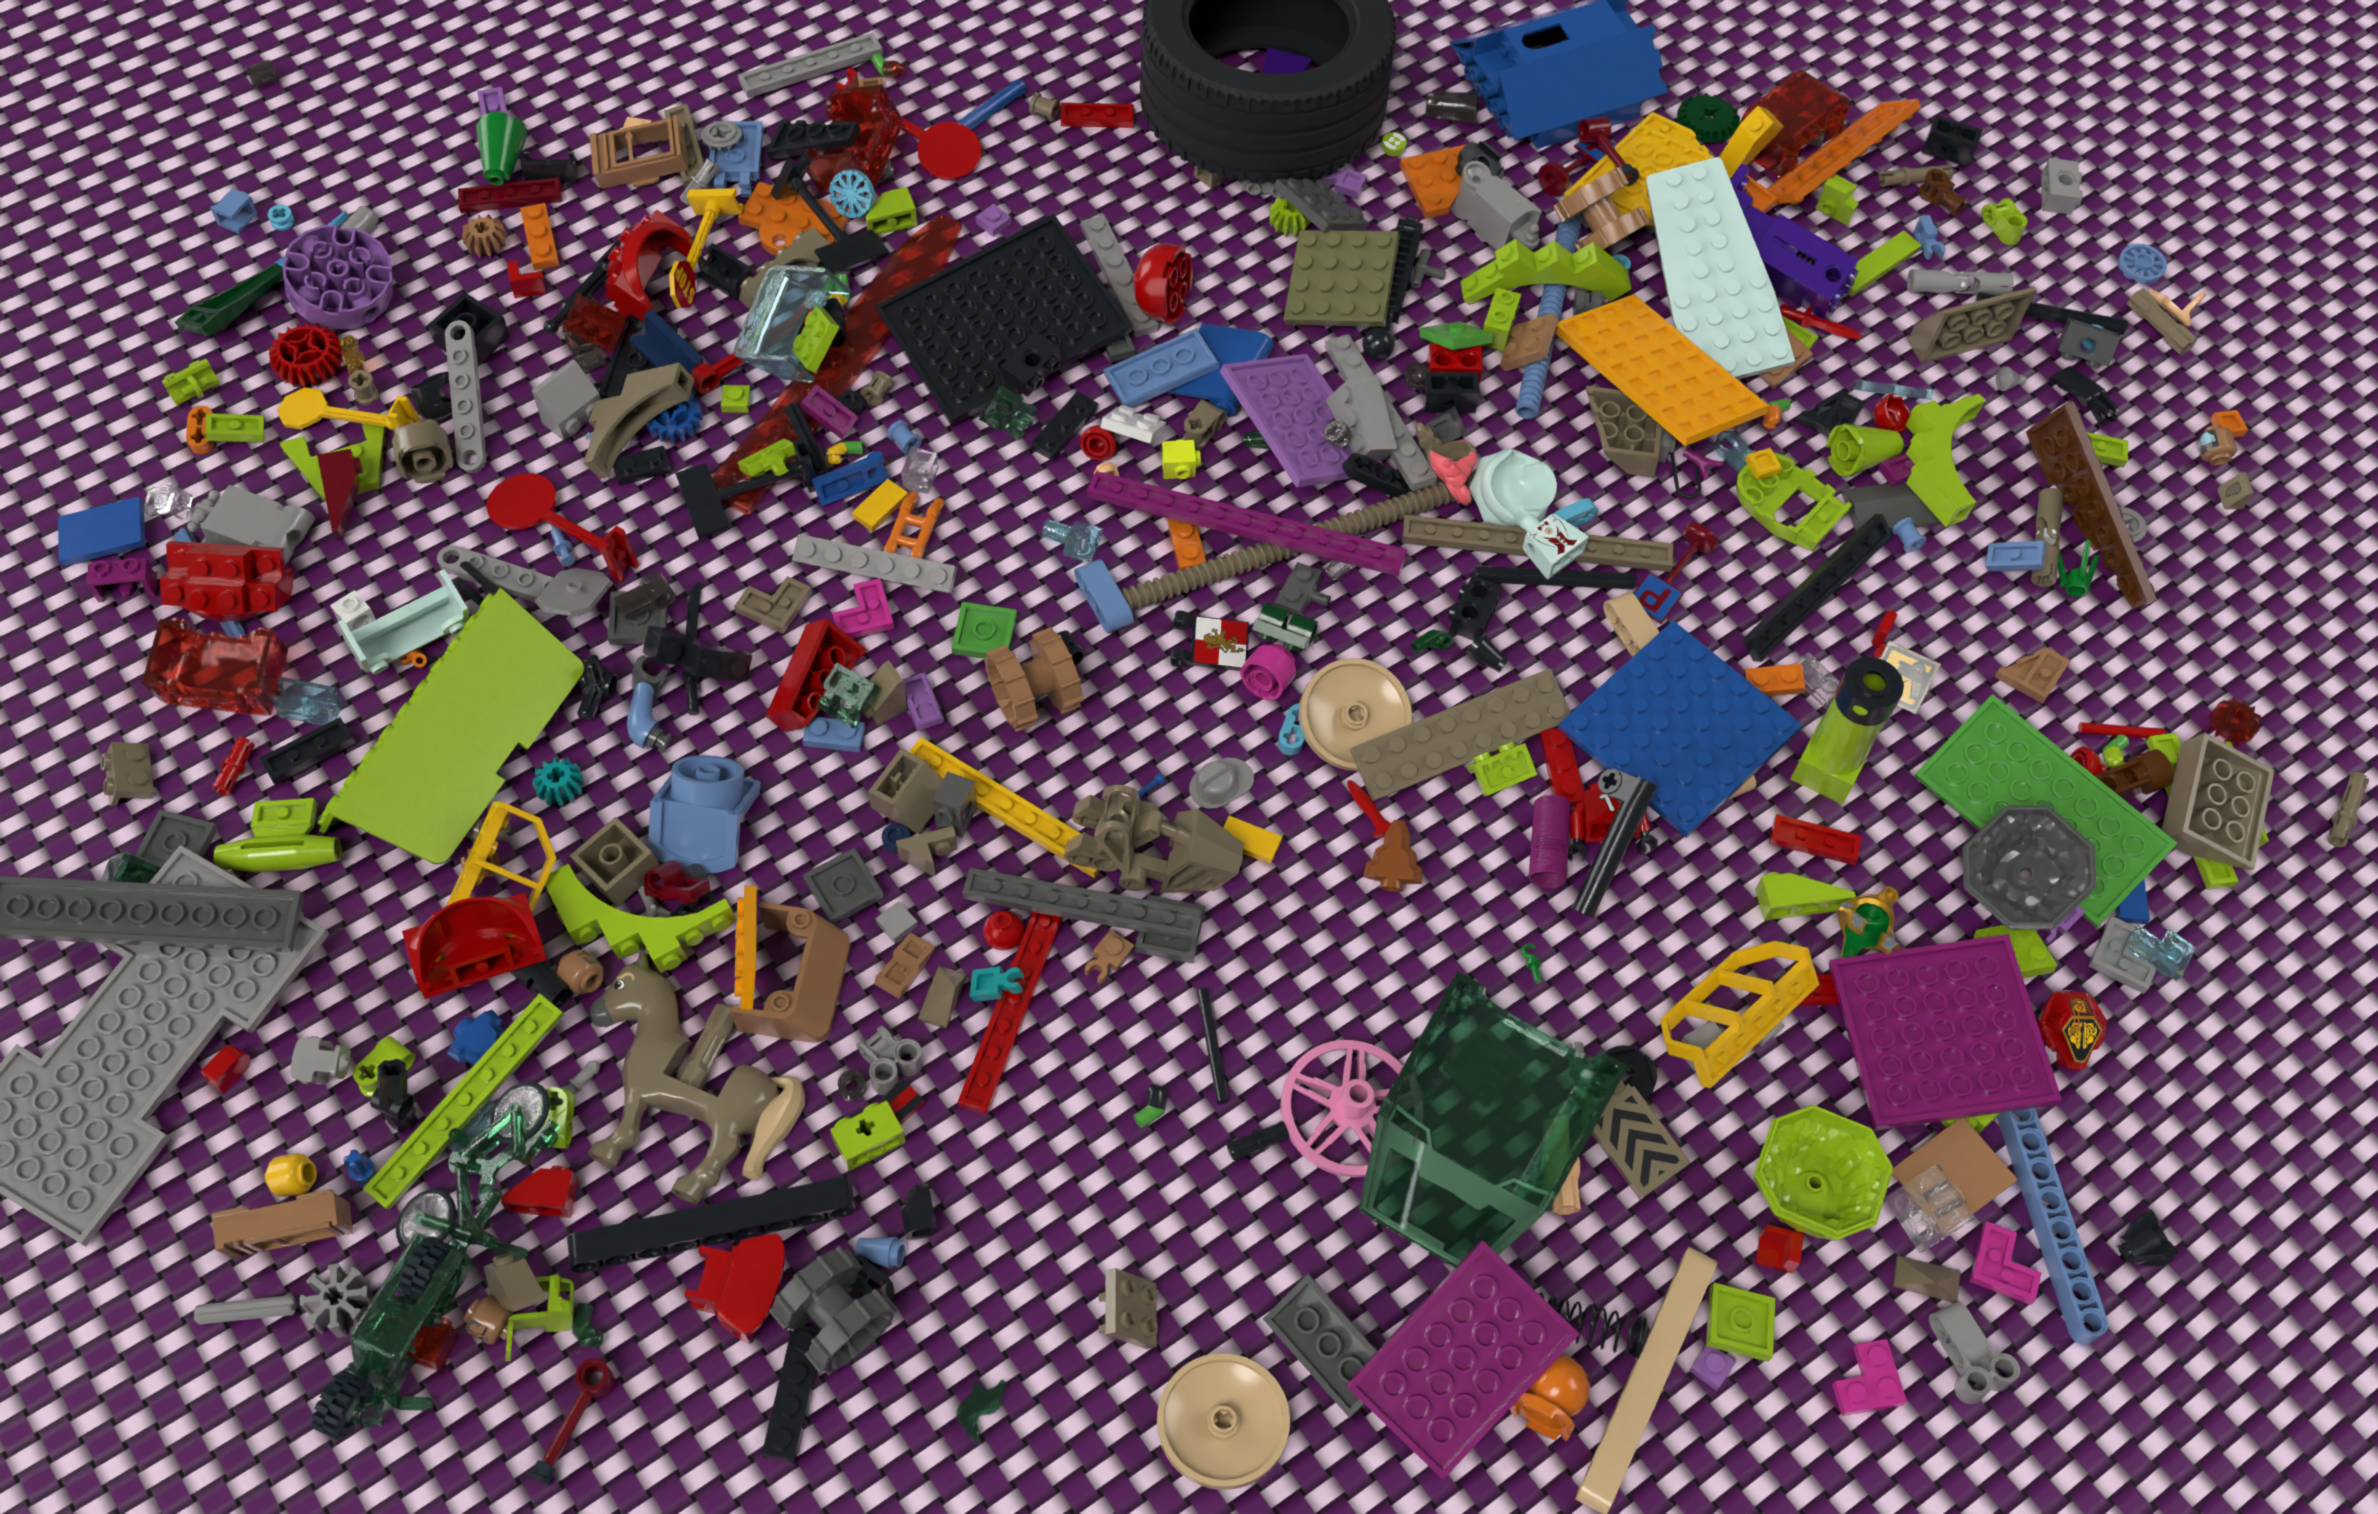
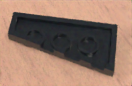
[766,119,861,160]

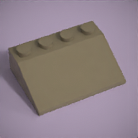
[1908,287,2037,364]
[2162,732,2275,870]

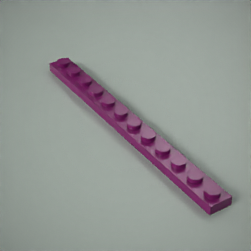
[1087,471,1407,577]

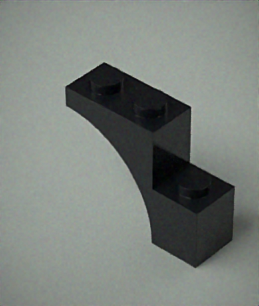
[642,626,753,682]

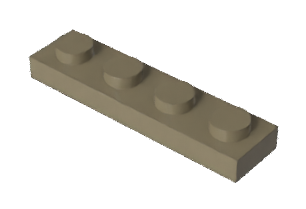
[664,104,705,188]

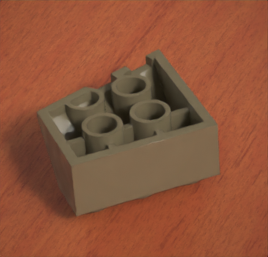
[1586,386,1662,477]

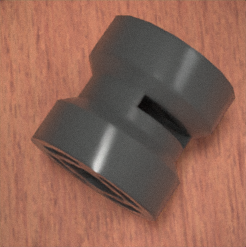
[1573,289,1602,315]

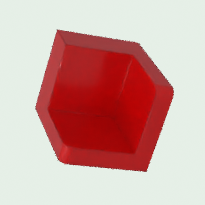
[507,260,546,298]
[1755,1225,1804,1273]

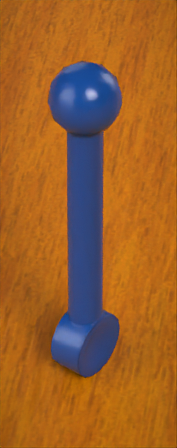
[1138,773,1165,797]

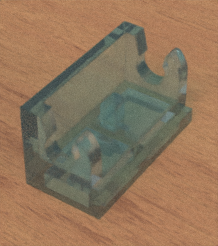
[272,677,343,726]

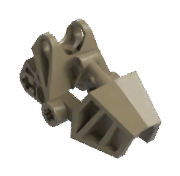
[1064,785,1243,893]

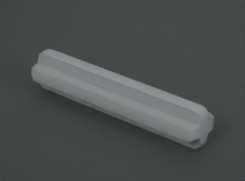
[194,1295,296,1324]

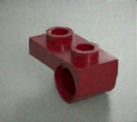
[643,860,711,904]

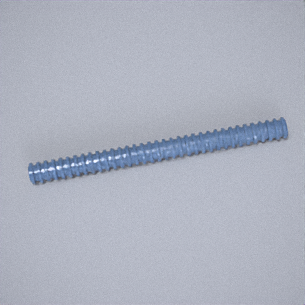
[1515,213,1583,419]

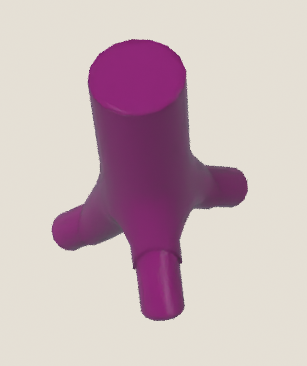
[1682,447,1723,480]

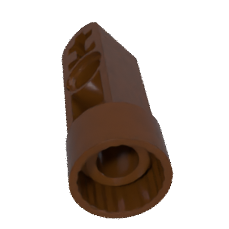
[2095,749,2174,800]

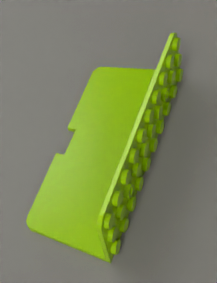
[318,587,584,864]

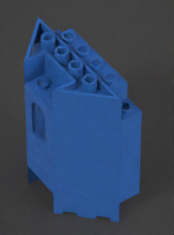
[1449,0,1668,149]

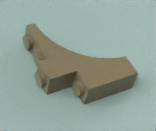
[584,363,695,479]

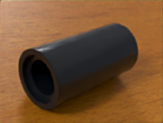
[509,961,573,1008]

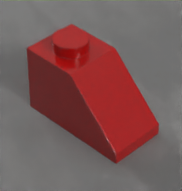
[501,1165,578,1218]

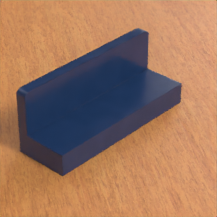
[630,310,704,375]

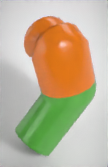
[1762,398,1791,430]

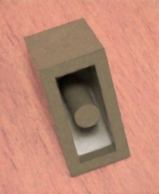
[860,660,907,726]
[483,1253,545,1312]

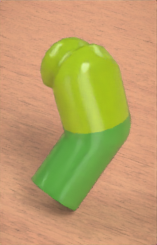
[2102,734,2129,769]

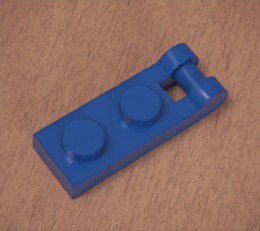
[811,452,889,506]

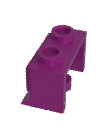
[86,558,158,602]

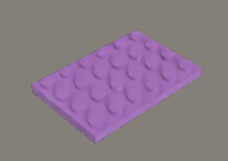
[1220,354,1383,488]

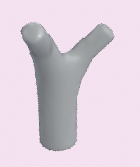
[638,886,672,917]

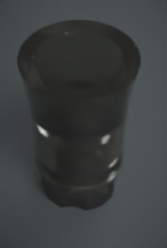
[1426,91,1479,125]

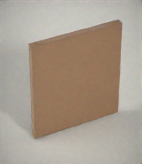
[1892,1118,2018,1236]

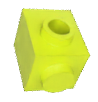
[1161,440,1201,479]

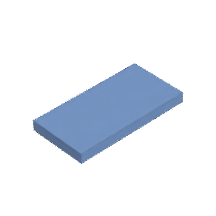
[1103,328,1219,407]

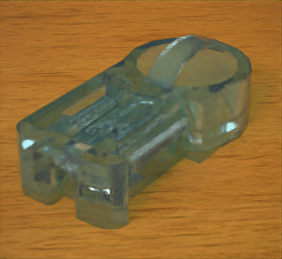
[1714,430,1753,473]

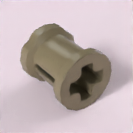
[1029,92,1060,121]
[348,370,379,405]
[860,370,894,406]

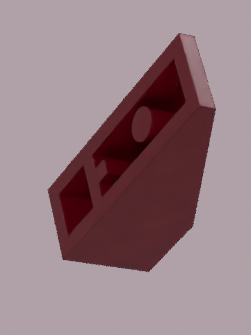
[317,449,363,540]

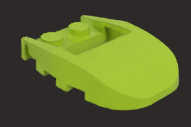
[1736,452,1852,552]

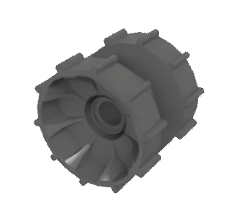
[769,1246,899,1375]

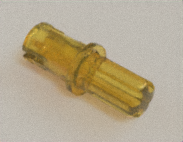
[340,335,365,375]

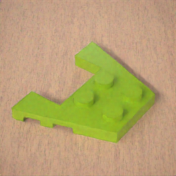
[280,413,387,503]

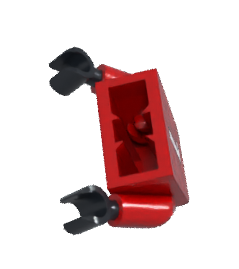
[1568,782,1658,862]

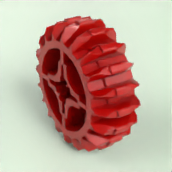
[269,322,344,388]

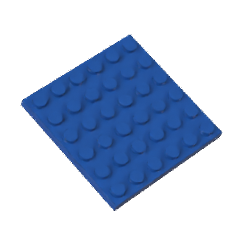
[1558,620,1803,838]

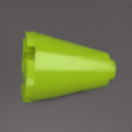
[1827,423,1904,476]

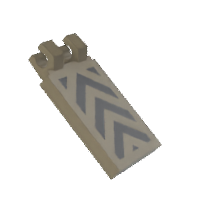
[1575,1069,1691,1200]

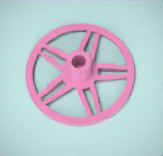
[1280,1040,1422,1177]

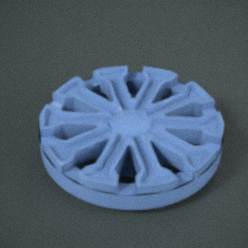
[2118,244,2167,284]

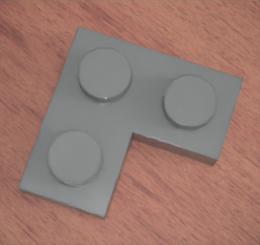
[2088,916,2158,994]

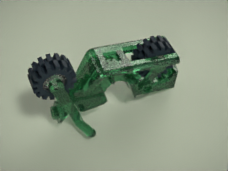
[311,1232,474,1441]

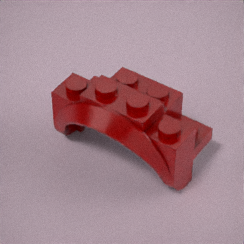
[604,210,693,323]
[160,541,294,622]
[402,892,547,999]

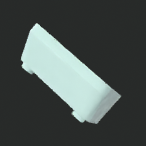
[338,569,469,674]

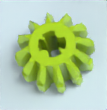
[1269,197,1311,237]

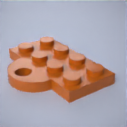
[738,182,851,256]

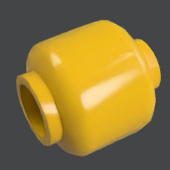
[265,1153,317,1197]

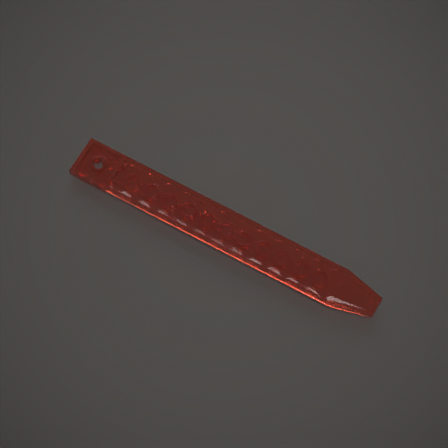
[712,214,962,517]

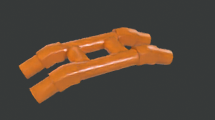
[884,492,945,559]

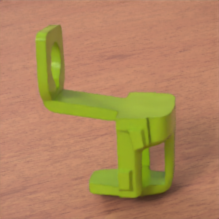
[505,1275,574,1361]

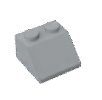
[532,359,601,441]

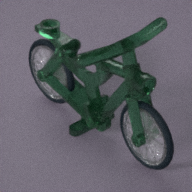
[396,1081,561,1259]

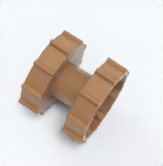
[1553,167,1650,251]
[984,627,1084,732]

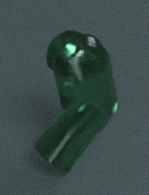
[572,1303,604,1349]

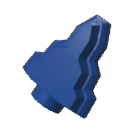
[447,1009,520,1075]

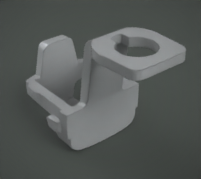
[290,1036,351,1085]

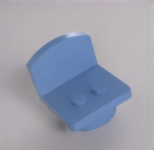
[648,755,760,874]

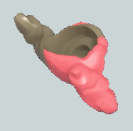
[1415,422,1477,505]

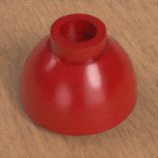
[1080,425,1116,461]
[2070,746,2106,776]
[983,910,1024,951]

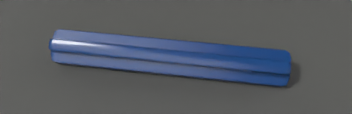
[956,79,1026,130]

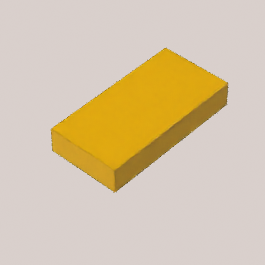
[852,479,908,532]
[1223,816,1283,864]

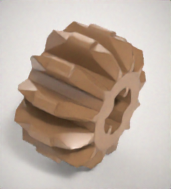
[462,214,507,258]

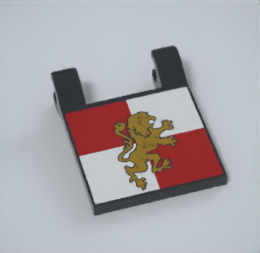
[1170,610,1249,671]

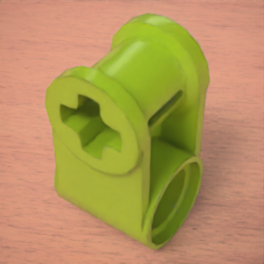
[1982,198,2027,245]
[353,1036,415,1098]
[533,1087,575,1149]

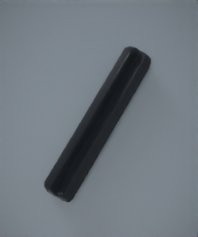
[785,402,829,475]

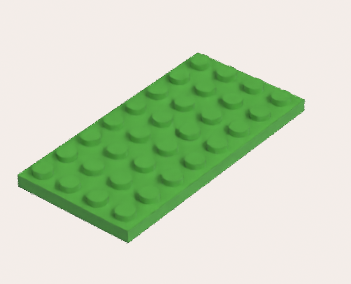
[1914,694,2178,928]

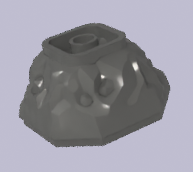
[1963,806,2096,929]

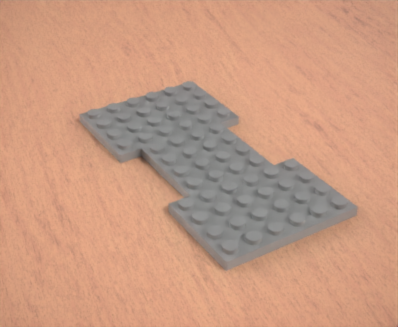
[0,845,329,1247]

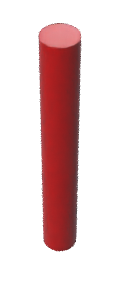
[2078,722,2166,738]

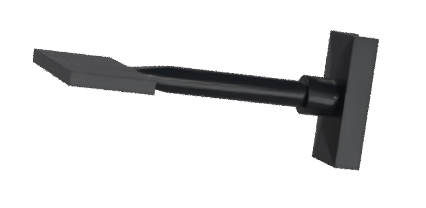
[770,153,890,275]
[675,438,816,539]

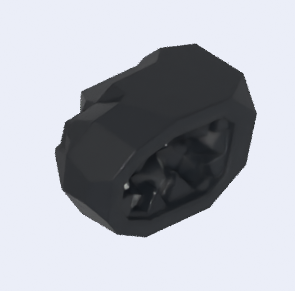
[901,1183,938,1240]

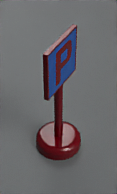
[1538,140,1616,196]
[1633,522,1719,624]

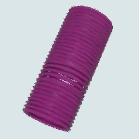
[1528,795,1572,888]

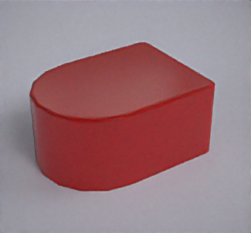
[201,1044,251,1094]

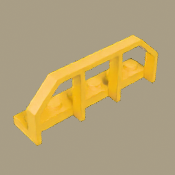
[435,802,556,987]
[1660,941,1819,1088]

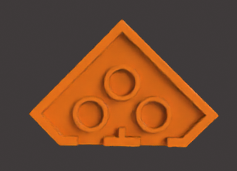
[1399,144,1467,219]

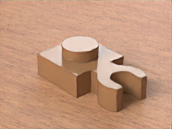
[1085,929,1135,984]

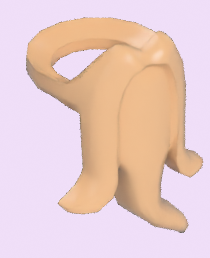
[2149,288,2206,328]

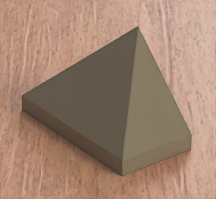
[918,966,967,1029]
[1892,1255,1961,1303]

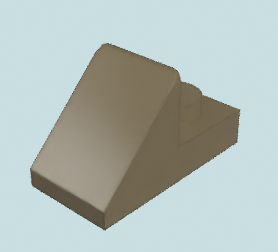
[896,826,957,876]

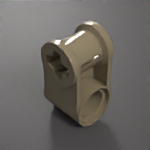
[1183,400,1227,450]

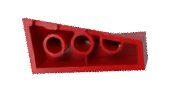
[765,618,867,732]

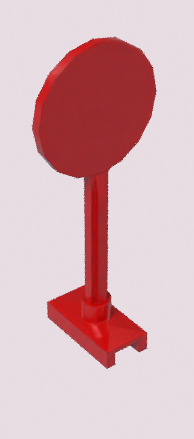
[835,68,981,180]
[486,473,639,583]

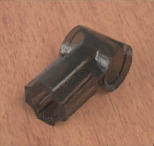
[614,572,676,620]

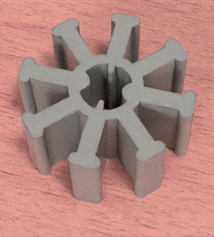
[300,1264,375,1338]

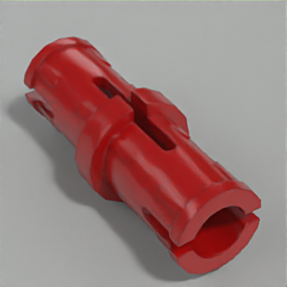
[211,737,255,796]

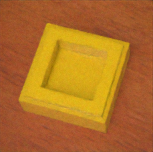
[1745,448,1783,480]

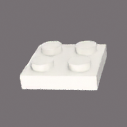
[1100,405,1166,443]

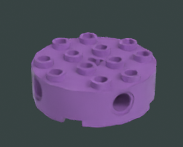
[283,225,393,329]

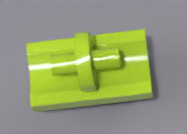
[162,359,220,405]

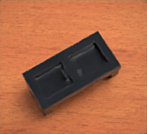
[520,151,579,184]
[698,243,753,301]

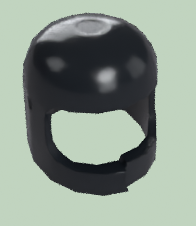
[409,372,452,421]

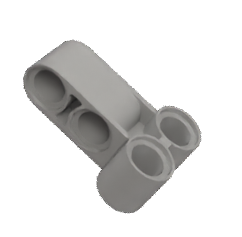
[1929,1301,2020,1405]

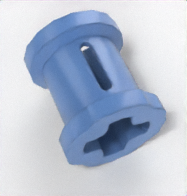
[887,420,922,455]
[1891,517,1927,553]

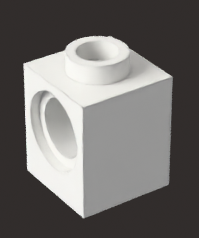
[330,590,376,632]

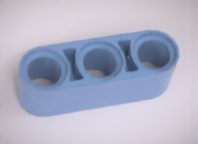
[1074,559,1134,633]

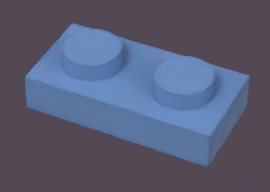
[1986,541,2046,572]
[802,717,865,752]

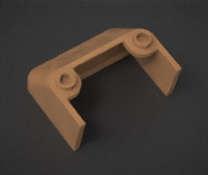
[731,902,851,1043]

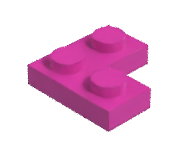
[832,578,894,638]
[1969,1221,2042,1305]
[1832,1339,1907,1416]

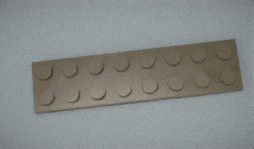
[1350,668,1571,802]

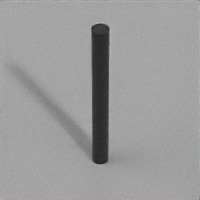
[1197,988,1229,1104]

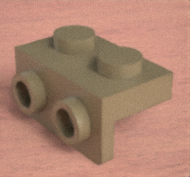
[101,742,154,806]

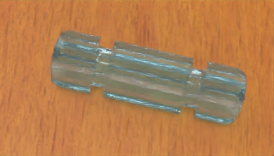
[447,1099,495,1155]

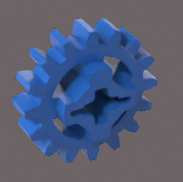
[645,395,703,443]

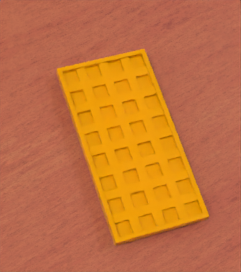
[1554,294,1769,446]

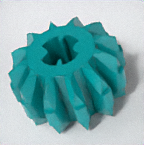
[532,757,584,807]

